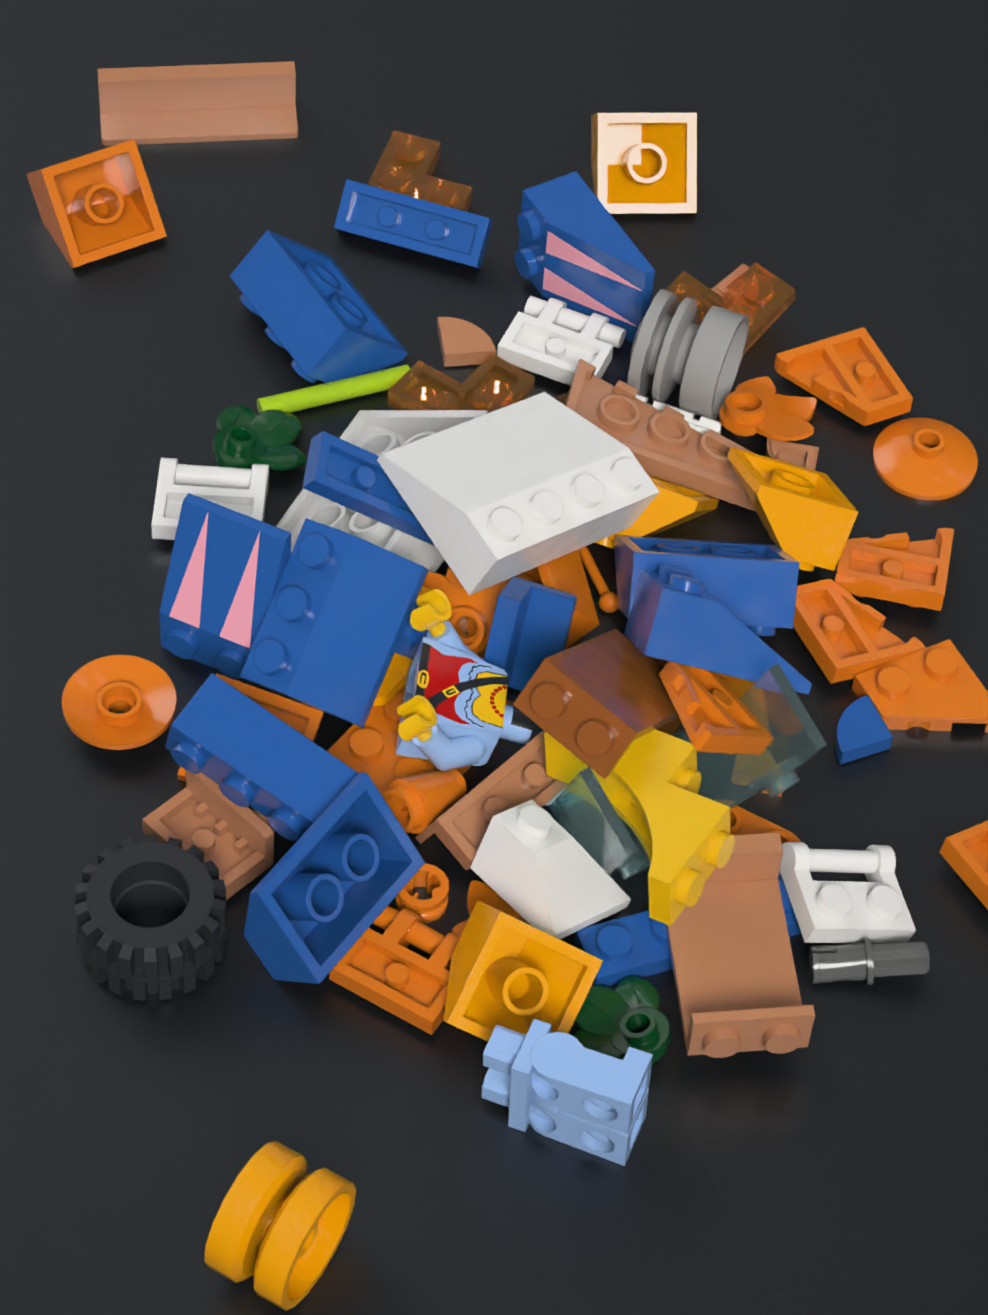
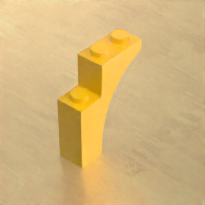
[544,729,735,926]

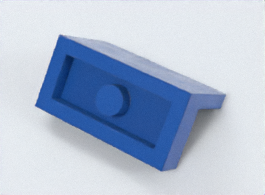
[484,576,577,691]

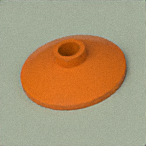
[872,418,978,501]
[62,655,177,750]

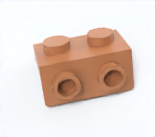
[142,770,275,900]

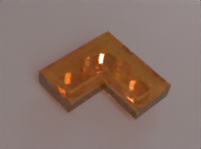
[367,130,472,212]
[666,262,796,355]
[388,354,535,413]

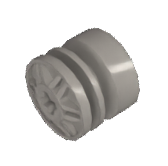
[627,289,749,419]

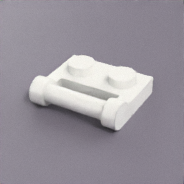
[151,457,269,540]
[779,842,916,944]

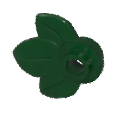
[212,404,307,470]
[574,975,671,1063]

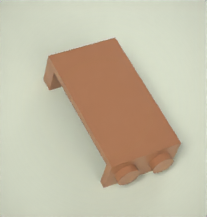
[665,832,815,1058]

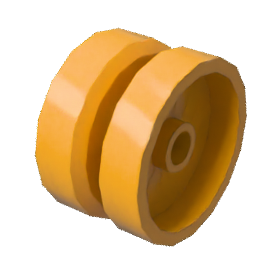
[204,1141,356,1311]

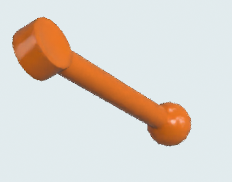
[578,546,618,613]

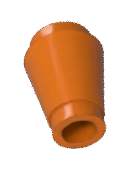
[382,769,467,834]

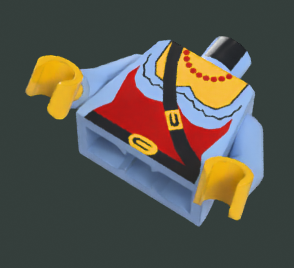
[395,589,534,771]

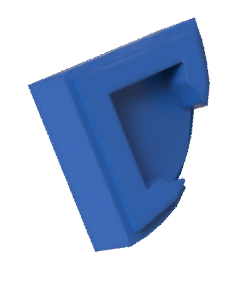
[834,695,893,765]

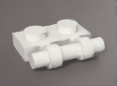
[497,296,626,386]

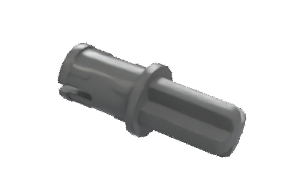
[809,937,930,985]

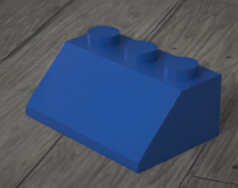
[230,230,408,383]
[240,518,429,728]
[614,535,800,636]
[165,673,358,841]
[244,773,425,984]

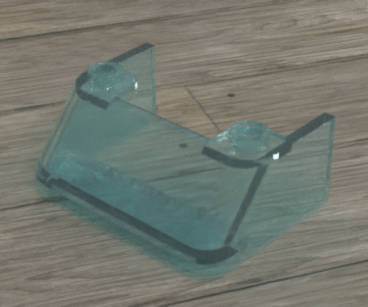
[549,664,827,880]

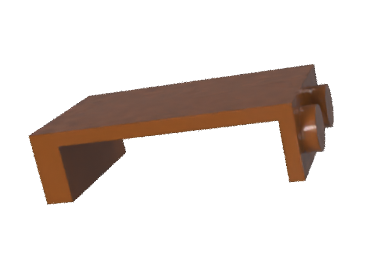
[513,629,683,779]

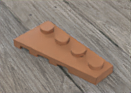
[565,359,756,512]

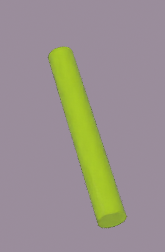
[256,364,413,414]

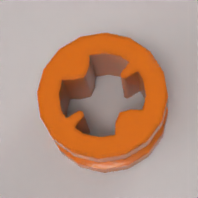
[396,863,449,923]

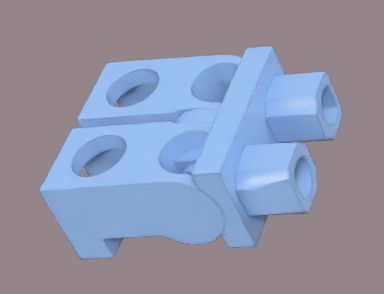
[481,1019,653,1166]

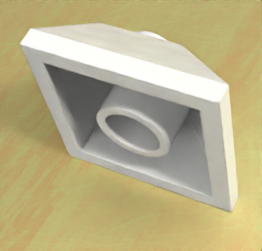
[470,800,631,939]

